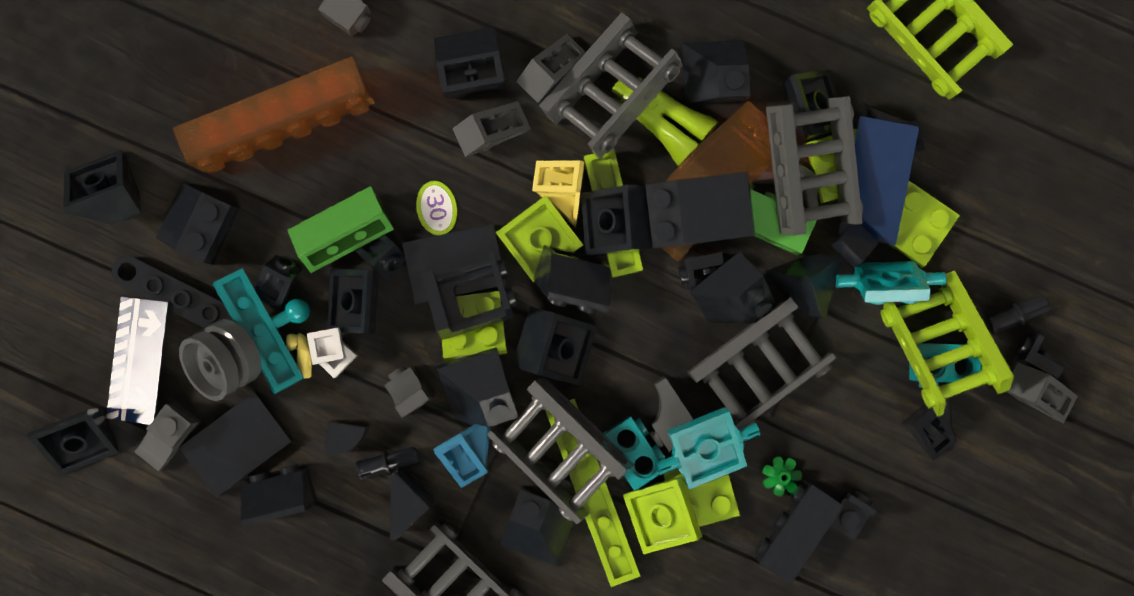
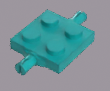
[836,261,946,305]
[655,407,761,489]

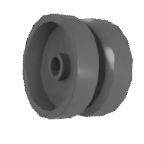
[179,319,261,401]

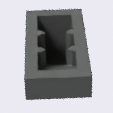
[318,0,371,37]
[516,34,586,103]
[452,101,531,157]
[1006,362,1078,424]
[384,365,435,418]
[649,377,694,452]
[135,402,201,471]

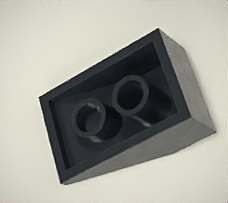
[645,171,755,248]

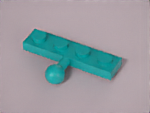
[213,268,310,395]

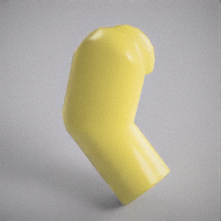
[286,332,312,379]

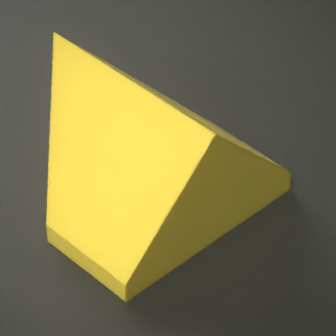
[532,161,584,228]

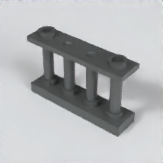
[539,12,683,159]
[766,96,863,235]
[687,297,836,430]
[487,377,635,524]
[382,521,523,596]

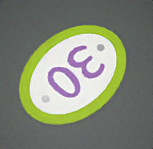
[416,181,457,235]

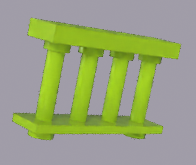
[867,0,1013,99]
[880,271,1014,417]

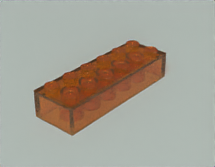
[173,57,375,173]

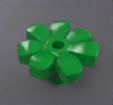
[762,456,802,496]

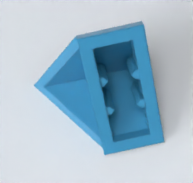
[433,424,490,488]

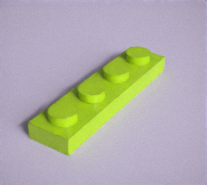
[584,149,643,278]

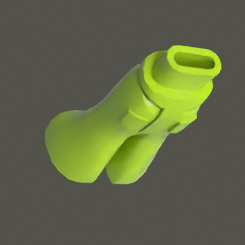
[611,77,719,169]

